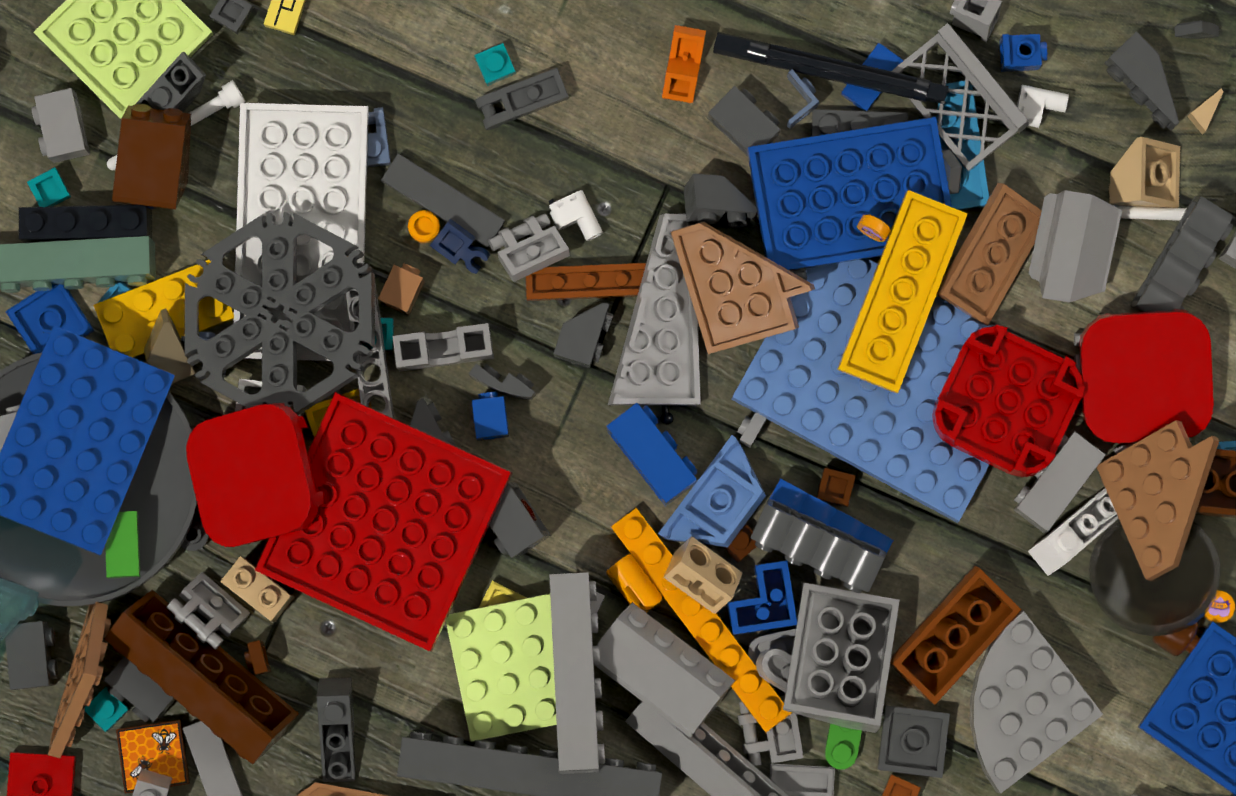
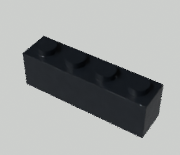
[19,205,152,243]

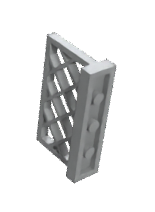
[891,23,1029,172]

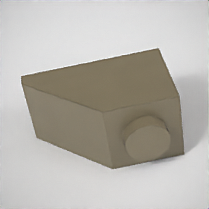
[144,308,195,384]

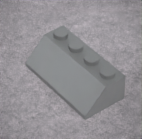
[596,603,735,737]

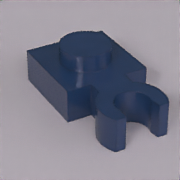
[430,219,490,274]

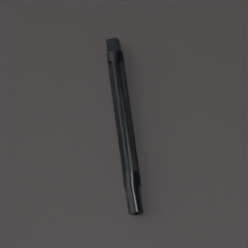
[713,32,949,105]

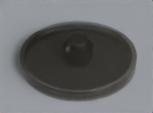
[1089,520,1221,636]

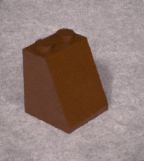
[112,104,192,210]

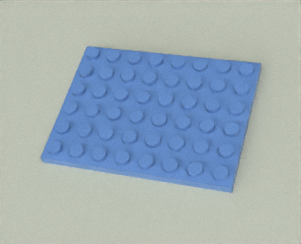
[731,258,992,523]

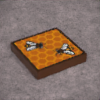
[116,720,190,794]

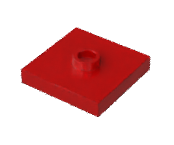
[7,752,76,796]

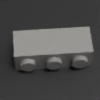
[1014,432,1105,533]

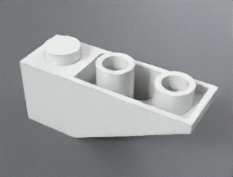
[1028,488,1119,576]

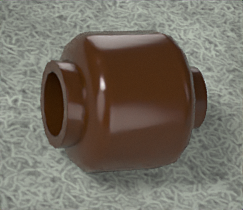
[1150,608,1200,656]

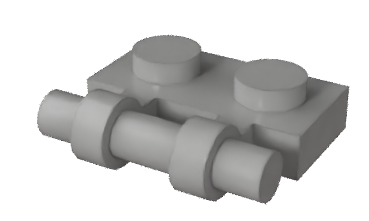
[488,214,570,282]
[166,572,250,650]
[738,695,804,766]

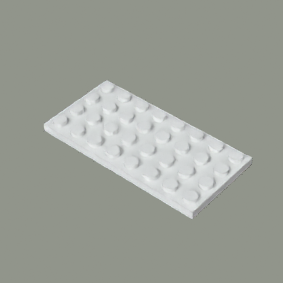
[234,103,369,361]

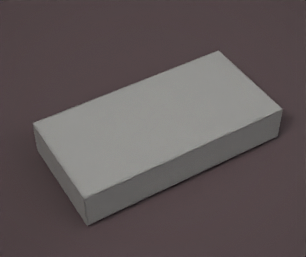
[769,763,835,796]

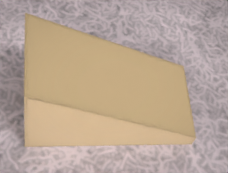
[1187,89,1224,135]

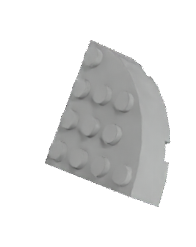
[970,611,1104,794]

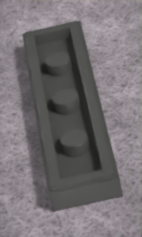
[381,154,505,249]

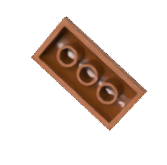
[890,566,1022,705]

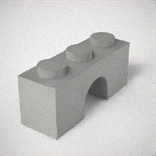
[393,323,494,372]

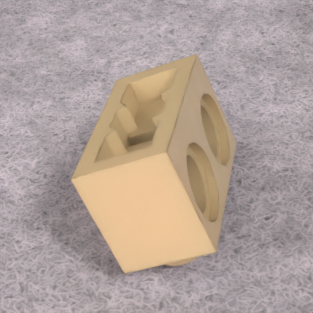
[663,536,743,614]
[220,556,295,622]

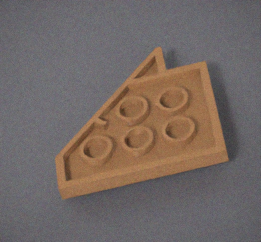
[671,222,815,354]
[1096,420,1219,581]
[48,602,111,758]

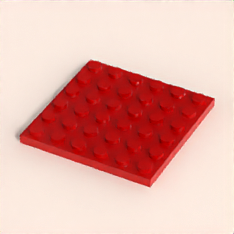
[255,392,512,652]

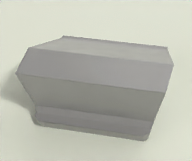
[1028,190,1122,303]

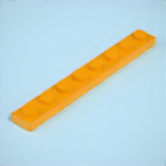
[611,508,792,733]

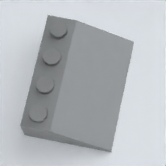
[783,583,900,733]

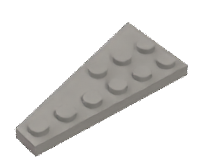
[608,213,701,406]

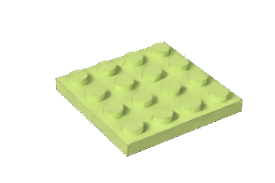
[34,0,214,119]
[446,593,597,742]

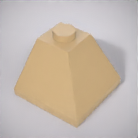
[1109,137,1180,208]

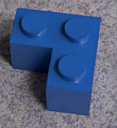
[727,561,797,635]

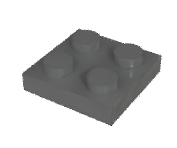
[877,705,950,778]

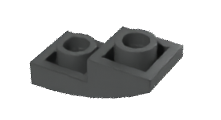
[468,364,536,400]

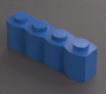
[769,478,894,554]

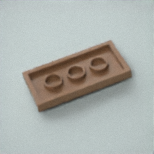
[937,183,1042,326]

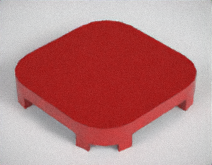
[1079,309,1214,443]
[932,325,1085,477]
[186,403,324,547]

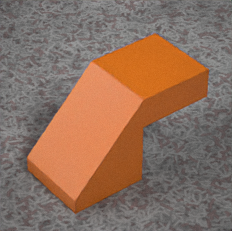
[662,25,706,103]

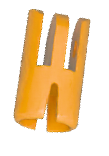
[606,554,662,613]

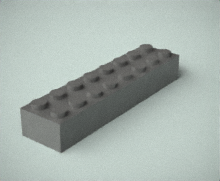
[397,731,662,796]

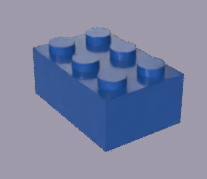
[606,403,697,507]

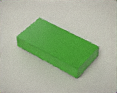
[105,511,141,578]

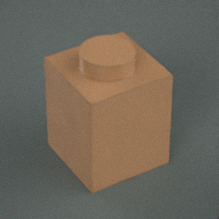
[378,263,425,316]

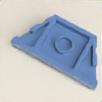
[658,435,766,547]

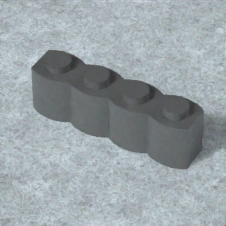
[1130,196,1233,312]
[750,499,886,593]

